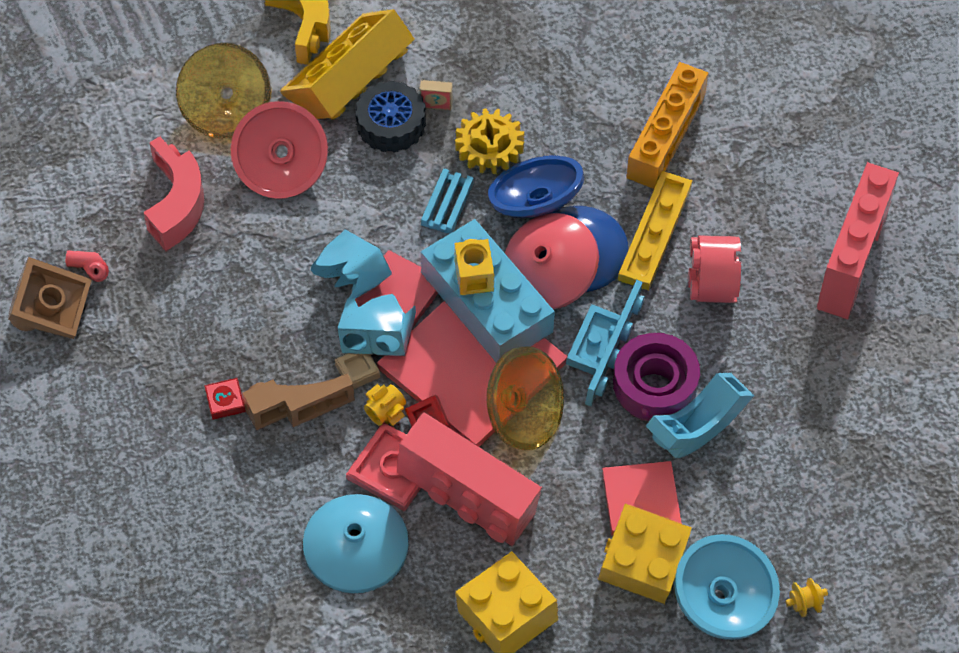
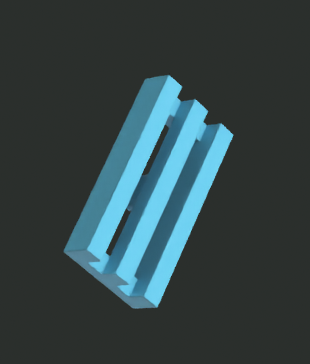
[421,168,474,234]

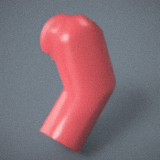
[66,250,109,282]

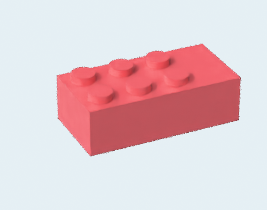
[396,412,542,546]

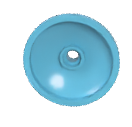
[303,494,409,593]
[674,534,780,640]

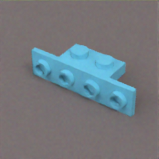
[566,280,645,406]

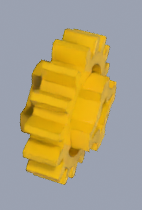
[455,108,524,174]

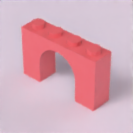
[816,162,899,320]

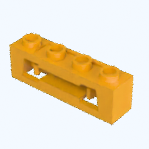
[626,62,709,189]

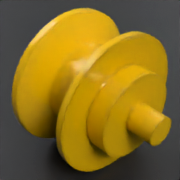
[785,578,828,617]

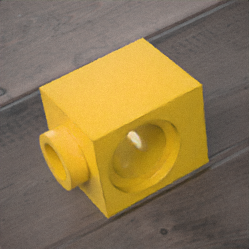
[454,239,494,295]

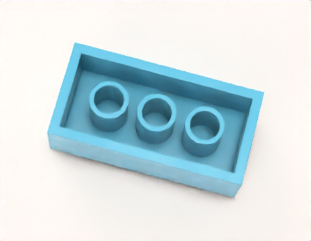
[421,219,555,366]

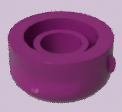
[613,333,700,421]

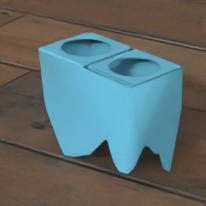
[310,230,392,299]
[338,294,416,356]

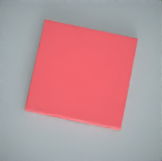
[377,301,568,447]

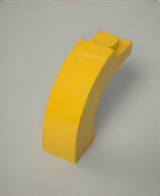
[265,0,331,65]

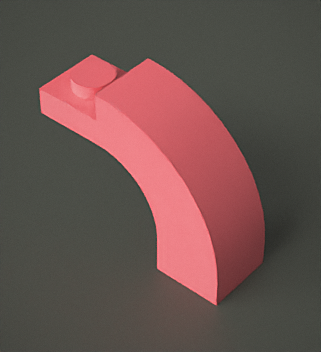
[143,136,204,251]

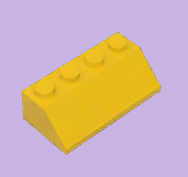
[280,9,415,120]

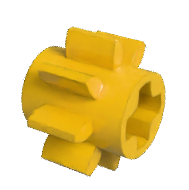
[364,384,406,426]

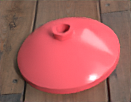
[231,101,328,199]
[505,213,599,310]

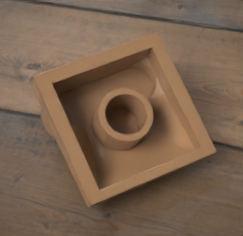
[8,257,92,339]

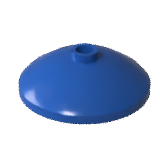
[488,155,584,218]
[539,206,628,292]

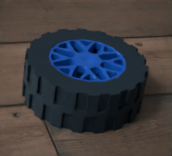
[355,81,426,153]

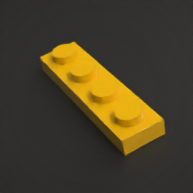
[618,171,693,291]

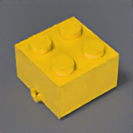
[598,503,692,604]
[455,551,558,653]

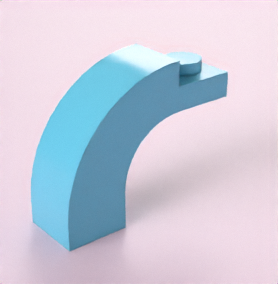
[646,373,754,459]

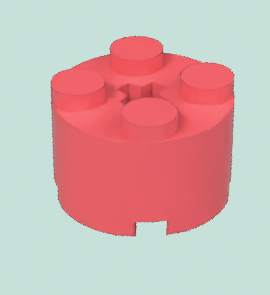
[688,235,741,303]

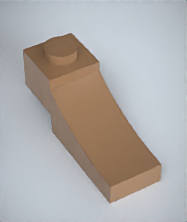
[242,374,355,430]

